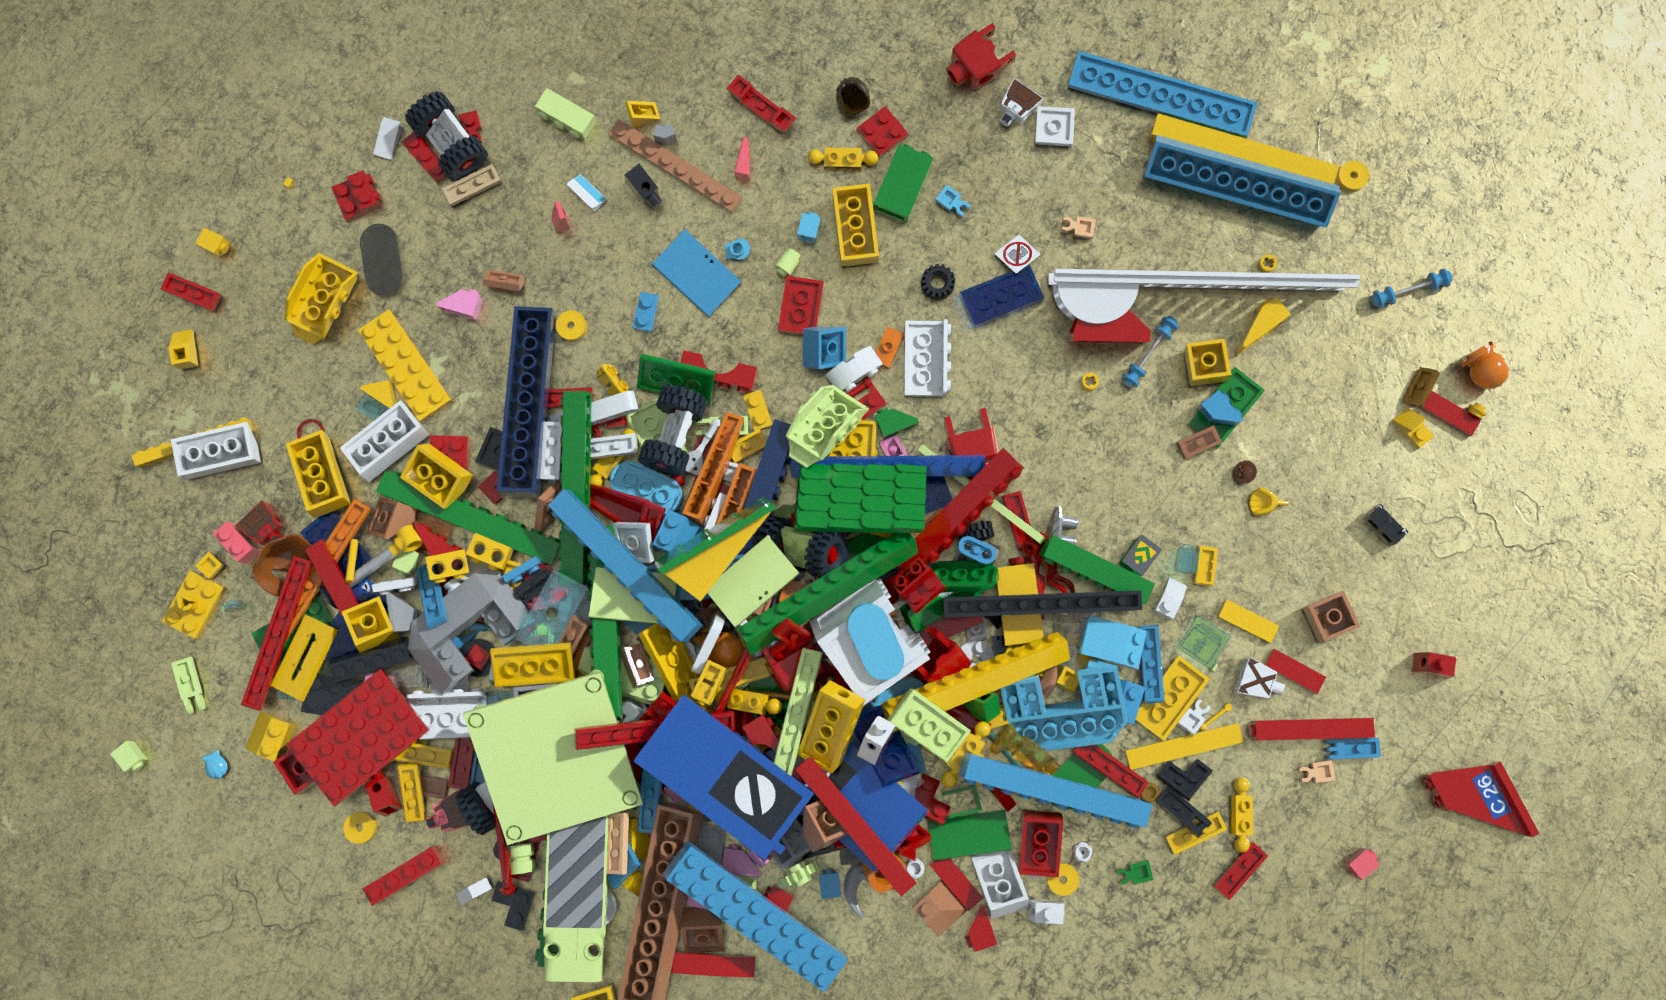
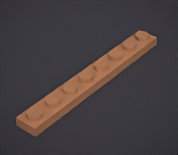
[608,119,742,213]

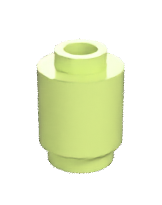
[774,248,801,277]

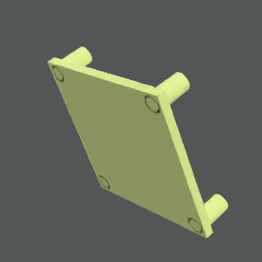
[463,670,643,845]

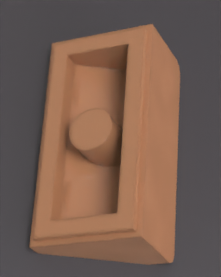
[620,643,655,688]

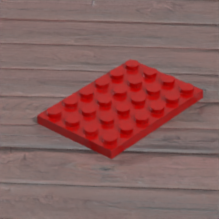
[286,669,430,807]

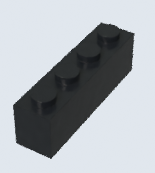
[328,636,413,683]

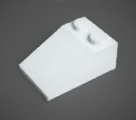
[971,850,1029,920]

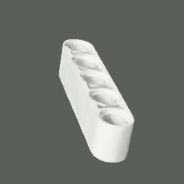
[547,391,639,426]

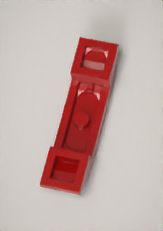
[727,74,796,133]

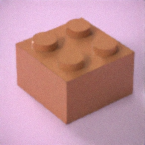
[1302,591,1360,643]

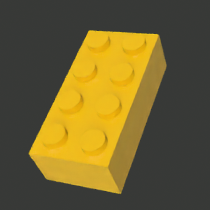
[832,184,879,267]
[286,430,351,518]

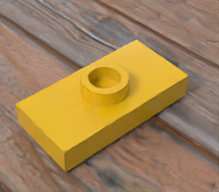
[1193,545,1218,587]

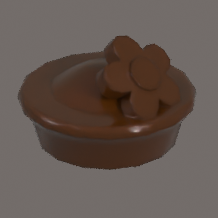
[1233,460,1257,484]

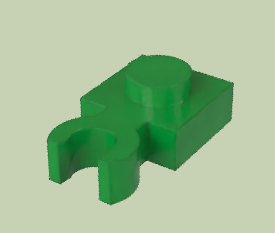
[1116,860,1154,885]

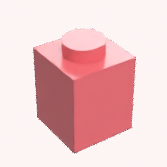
[1344,848,1380,880]

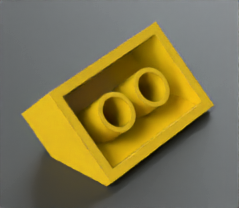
[400,444,473,509]

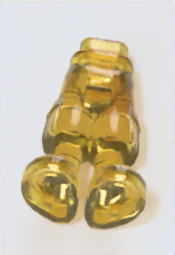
[990,723,1060,775]

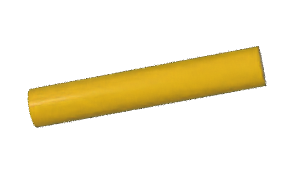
[345,539,358,583]

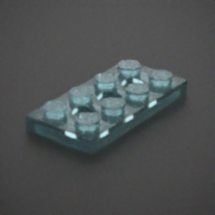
[515,569,588,646]

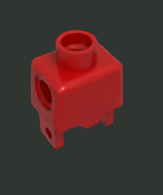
[946,23,1016,90]
[943,408,998,480]
[910,626,971,685]
[760,641,825,693]

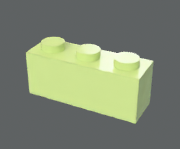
[535,88,597,140]

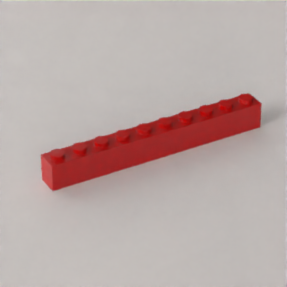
[880,448,1024,604]

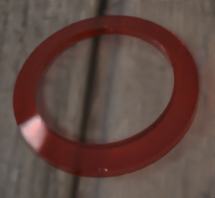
[297,419,325,439]

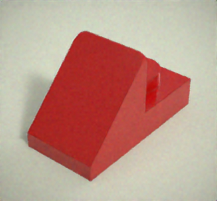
[896,824,931,861]

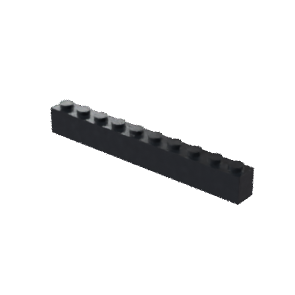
[942,590,1142,618]

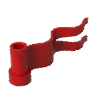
[1022,532,1075,593]

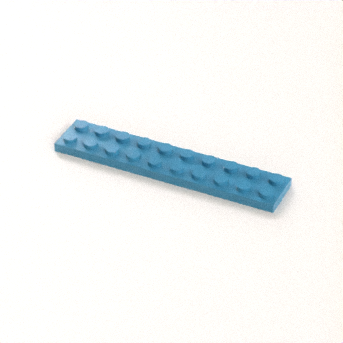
[1068,51,1258,139]

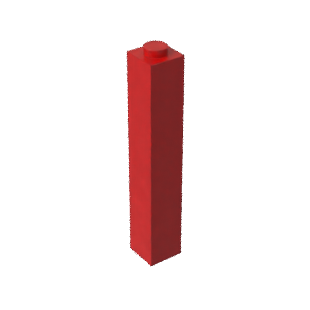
[1248,718,1375,741]

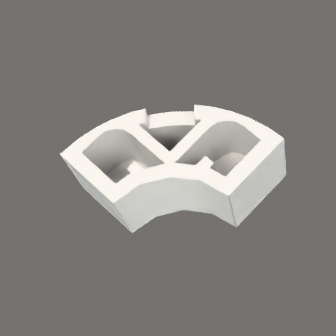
[826,346,883,393]

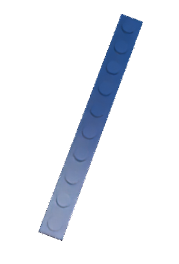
[791,455,985,478]

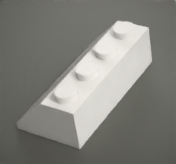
[340,400,429,482]
[171,422,261,480]

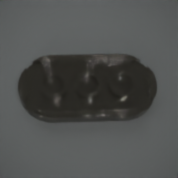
[360,224,404,297]

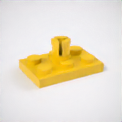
[161,570,226,639]

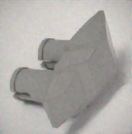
[1046,507,1078,545]

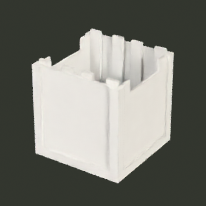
[810,578,930,705]

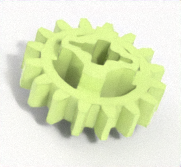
[778,860,820,889]

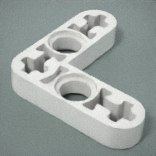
[691,610,726,675]

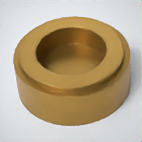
[1140,782,1160,802]

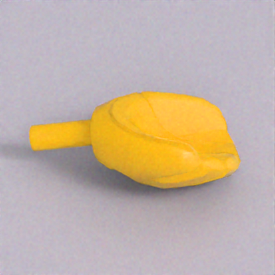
[1249,487,1288,516]

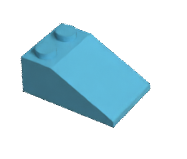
[1079,615,1147,669]

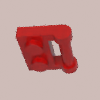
[846,377,887,420]

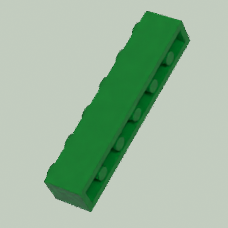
[1039,534,1155,605]

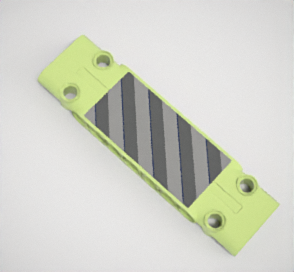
[543,815,609,982]

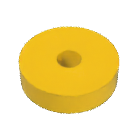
[1337,160,1369,192]
[556,310,587,341]
[343,812,377,844]
[1047,863,1079,896]

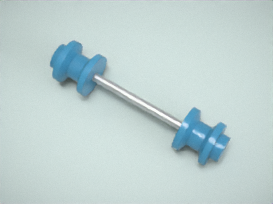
[1371,268,1453,309]
[1122,316,1179,388]

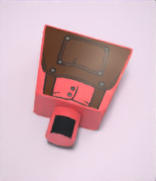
[426,789,470,832]

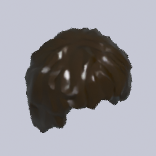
[836,77,871,116]

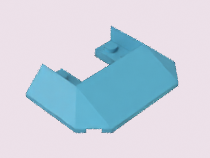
[1000,661,1128,752]

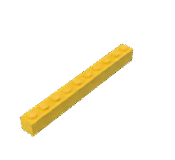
[132,417,253,468]

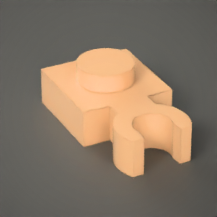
[1061,216,1096,239]
[1298,760,1336,783]

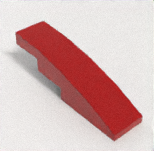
[671,952,756,978]

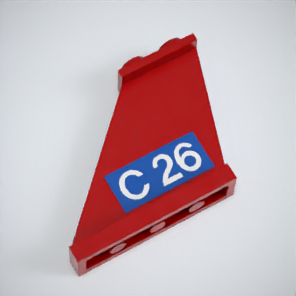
[1423,761,1540,837]

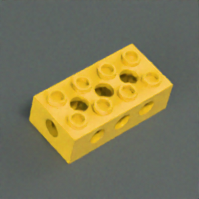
[797,680,865,774]

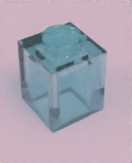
[1174,544,1200,574]

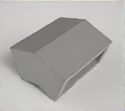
[653,124,678,146]

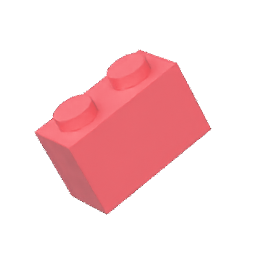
[213,521,260,564]

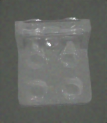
[1053,612,1100,645]
[391,657,432,688]

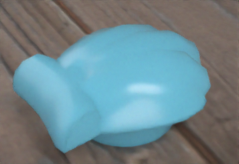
[725,238,751,260]
[202,750,228,779]

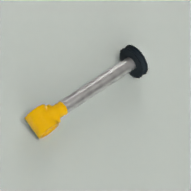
[320,525,423,609]

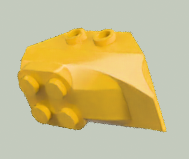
[284,253,358,345]

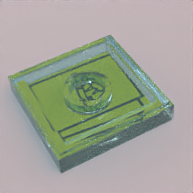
[1177,615,1231,669]

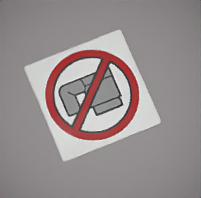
[995,235,1041,273]

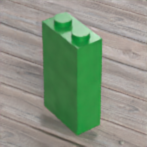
[873,144,934,223]

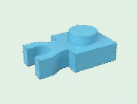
[935,185,971,218]

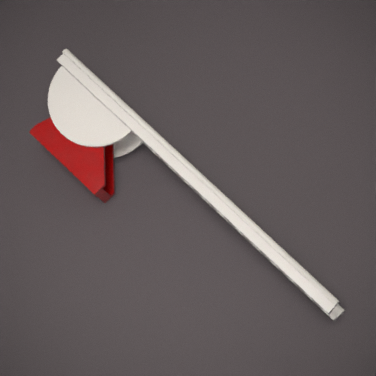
[1048,269,1360,343]

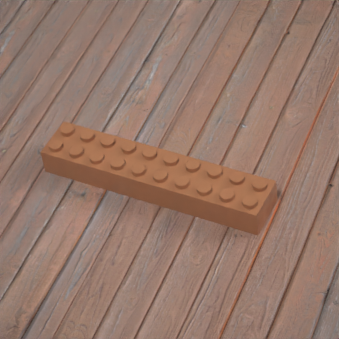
[618,802,703,1000]

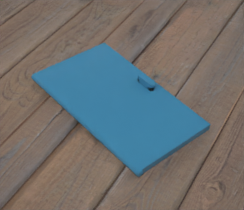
[652,229,742,317]

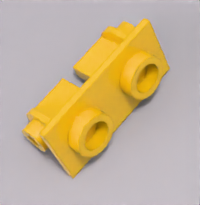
[596,364,629,396]

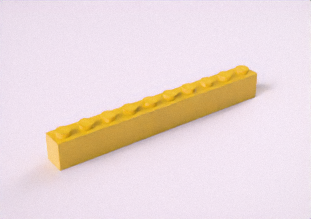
[1149,114,1339,184]
[881,632,1070,732]

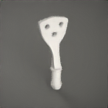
[685,419,720,475]

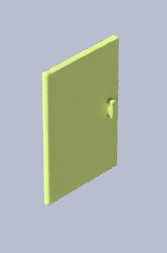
[708,535,800,628]
[588,567,677,624]

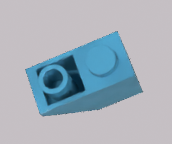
[1197,390,1243,426]

